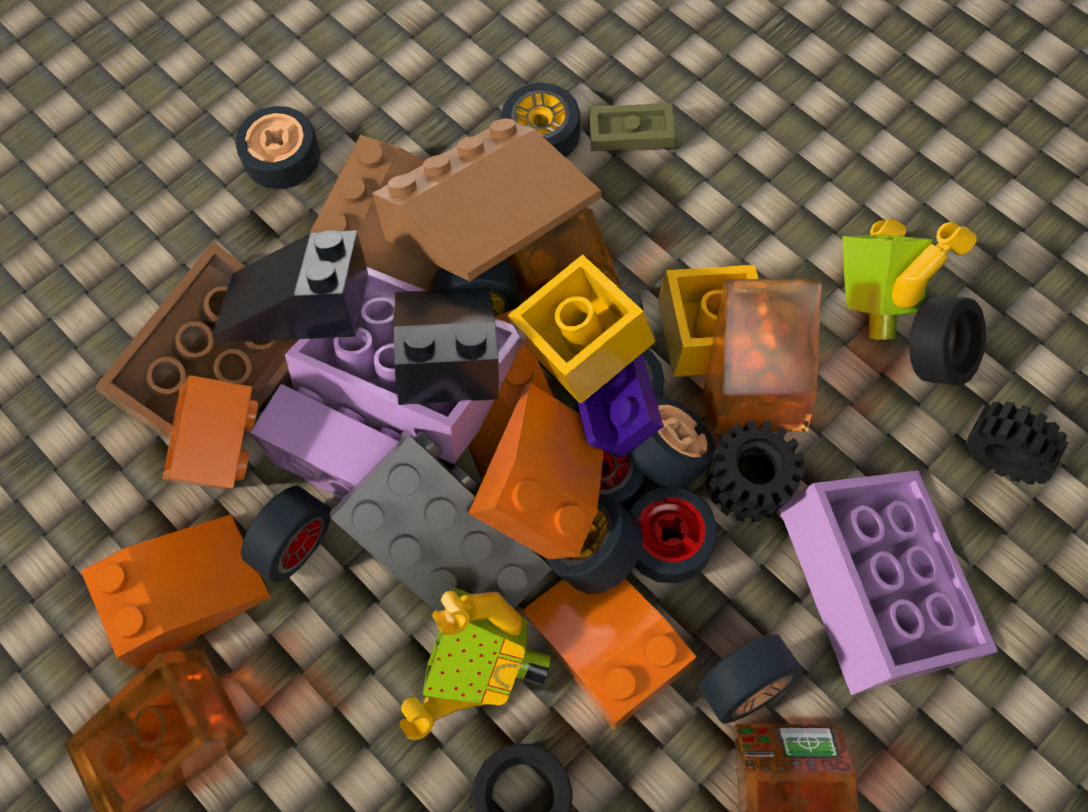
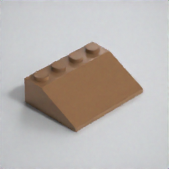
[372,119,602,282]
[310,135,440,291]
[96,242,299,440]

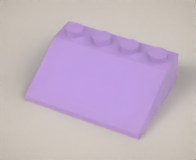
[285,267,523,464]
[779,470,998,695]

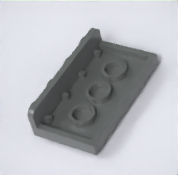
[330,429,552,611]

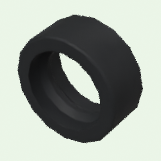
[909,295,986,386]
[472,743,573,812]

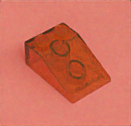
[701,279,821,434]
[64,650,248,812]

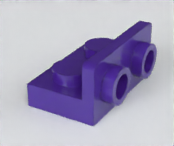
[577,354,664,457]

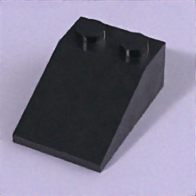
[212,230,368,343]
[393,288,499,405]

